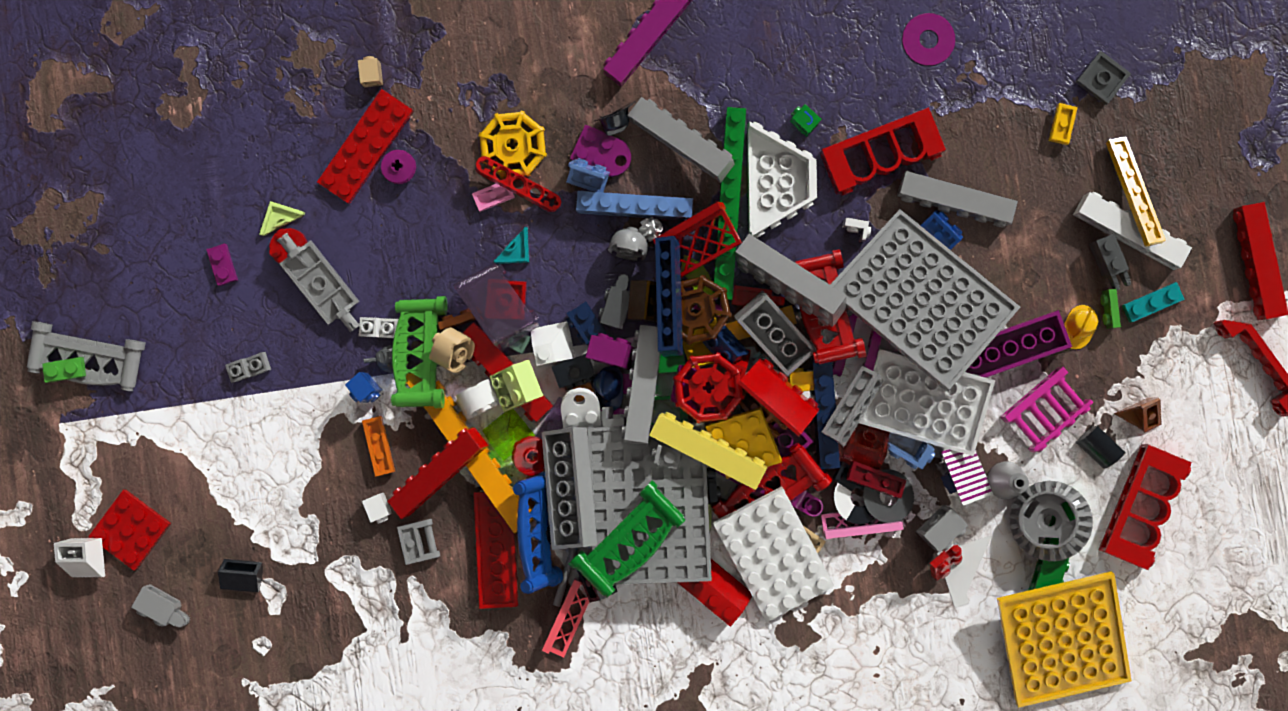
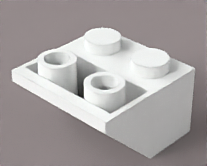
[54,538,105,577]

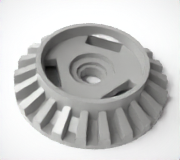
[1009,481,1093,561]

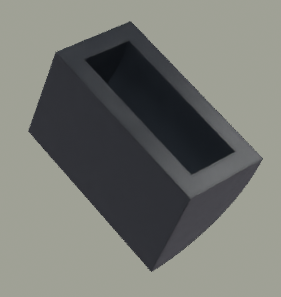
[1076,426,1126,469]
[218,559,263,593]

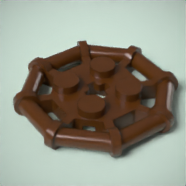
[681,275,732,346]

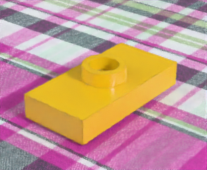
[1048,103,1078,145]

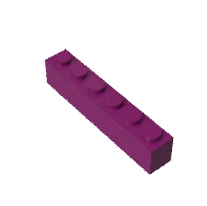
[603,0,693,88]

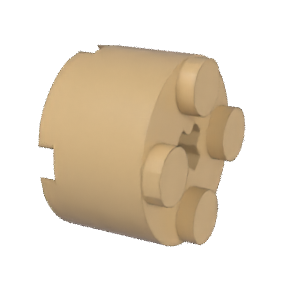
[429,328,475,373]

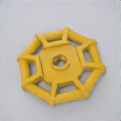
[478,111,547,179]

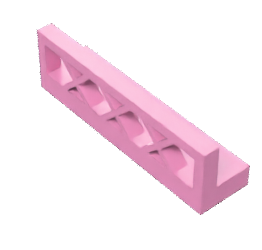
[821,512,903,539]

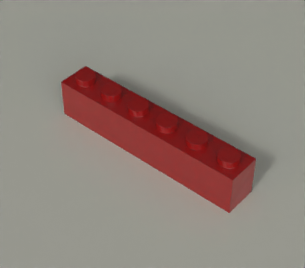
[1233,202,1288,321]
[463,322,554,422]
[388,427,489,519]

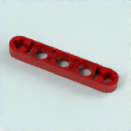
[475,156,561,212]

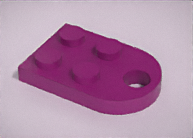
[570,124,631,177]

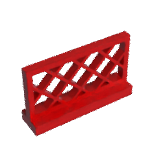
[653,202,742,278]

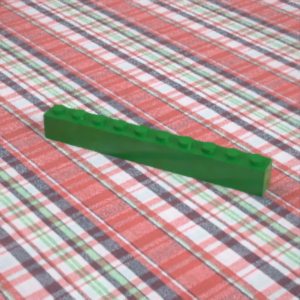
[713,107,746,302]

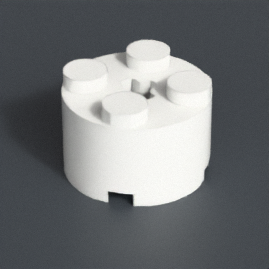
[455,379,499,420]

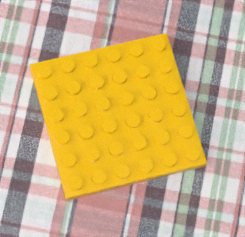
[997,571,1132,708]

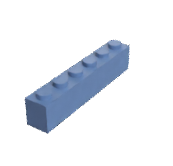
[576,191,693,221]

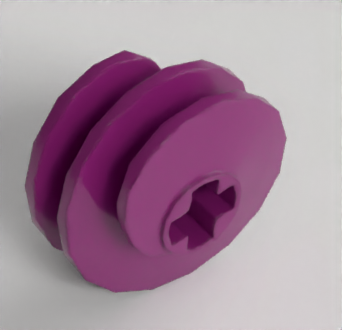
[381,150,416,184]

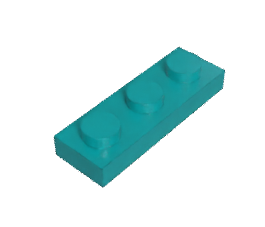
[1122,282,1185,323]

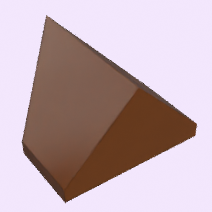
[1114,397,1162,433]

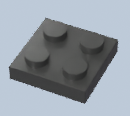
[1075,51,1131,105]

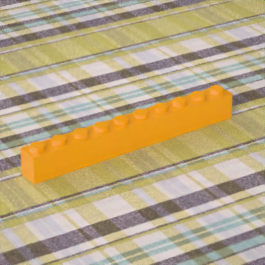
[406,364,534,533]

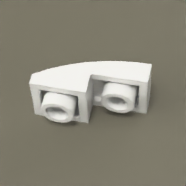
[359,317,399,338]

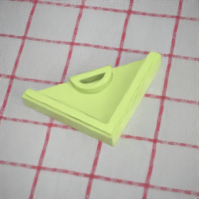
[259,201,305,236]

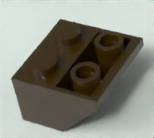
[628,280,657,323]

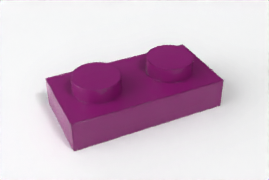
[206,243,238,286]

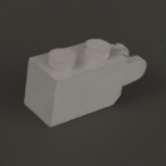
[131,584,190,628]

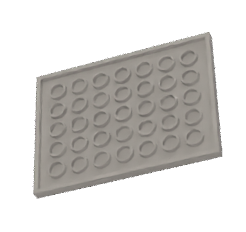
[830,209,1020,392]

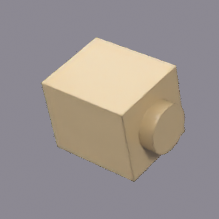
[358,56,383,88]

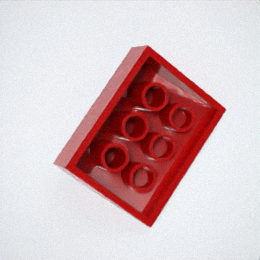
[738,358,819,437]

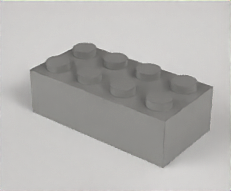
[734,290,816,376]

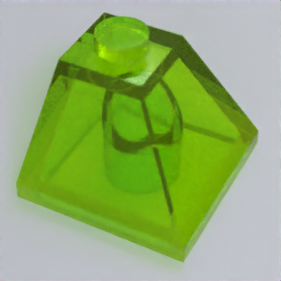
[482,408,536,461]

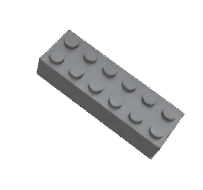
[735,234,847,327]
[542,427,597,550]

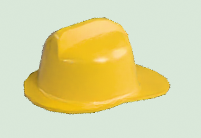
[1064,305,1098,349]

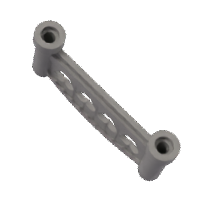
[27,321,146,391]

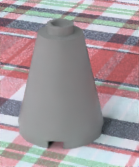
[987,461,1029,500]

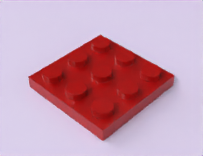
[88,490,171,571]

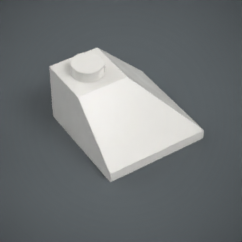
[530,321,575,367]

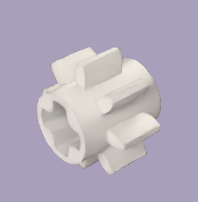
[639,217,663,242]

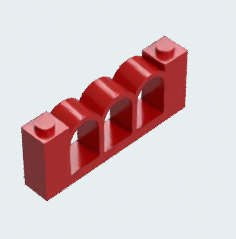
[820,107,946,196]
[1099,444,1192,570]

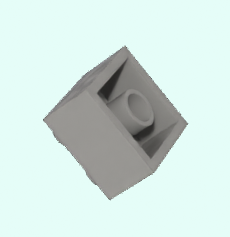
[916,505,968,552]

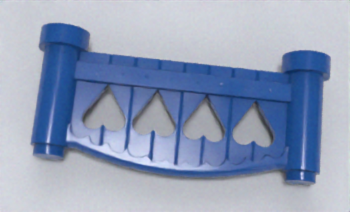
[513,471,563,594]

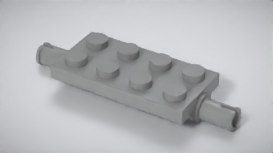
[277,233,360,332]

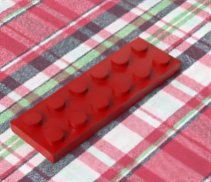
[317,89,414,204]
[474,492,519,609]

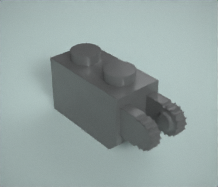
[1089,234,1131,290]
[598,274,630,330]

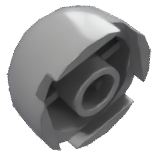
[608,227,648,261]

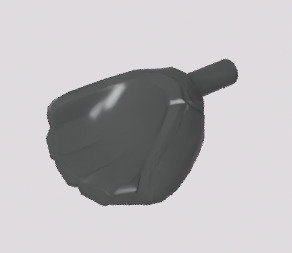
[363,345,393,373]

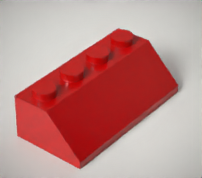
[677,559,752,627]

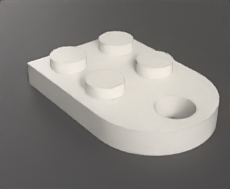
[561,388,602,436]

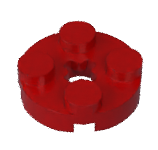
[269,228,307,264]
[512,436,545,476]

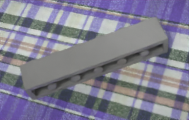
[628,97,735,183]
[897,171,1018,228]
[621,325,661,446]

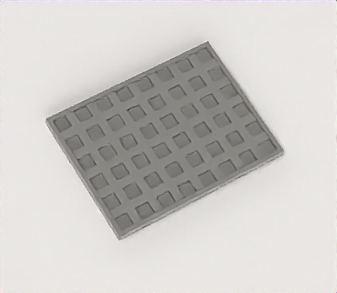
[587,423,712,585]

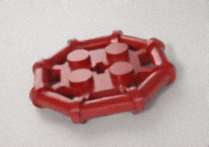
[672,352,745,424]

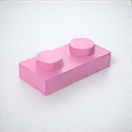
[472,184,515,212]

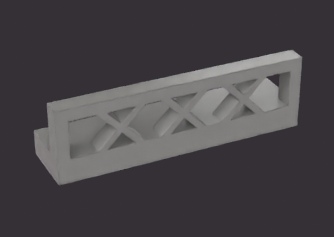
[822,366,884,447]

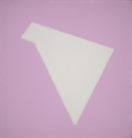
[937,536,992,608]

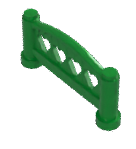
[568,480,686,598]

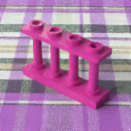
[1000,367,1093,452]

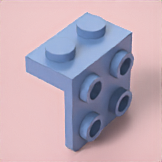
[566,158,610,193]
[886,441,935,469]

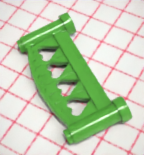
[391,296,448,409]

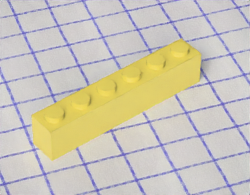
[649,412,767,490]

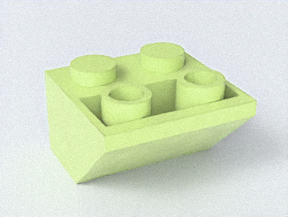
[489,360,543,412]

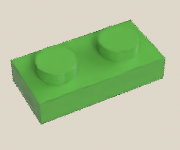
[1101,289,1121,329]
[42,357,86,383]

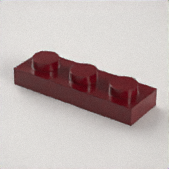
[846,461,906,499]

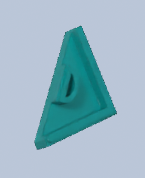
[494,227,529,264]

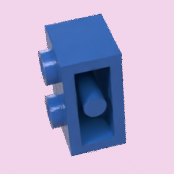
[345,372,382,403]

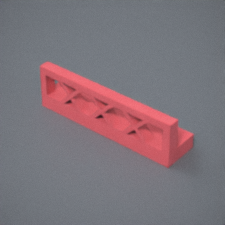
[542,577,589,658]

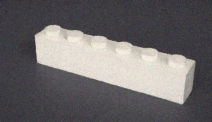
[1073,192,1192,270]

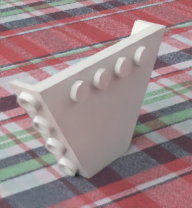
[747,121,817,238]

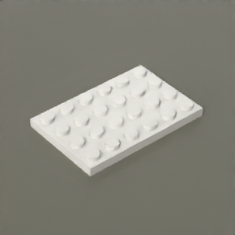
[859,349,995,456]
[713,486,835,622]

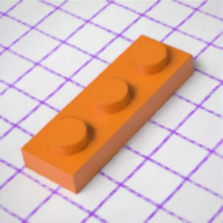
[362,416,395,477]

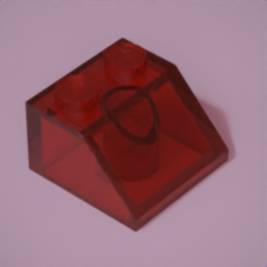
[842,423,890,470]

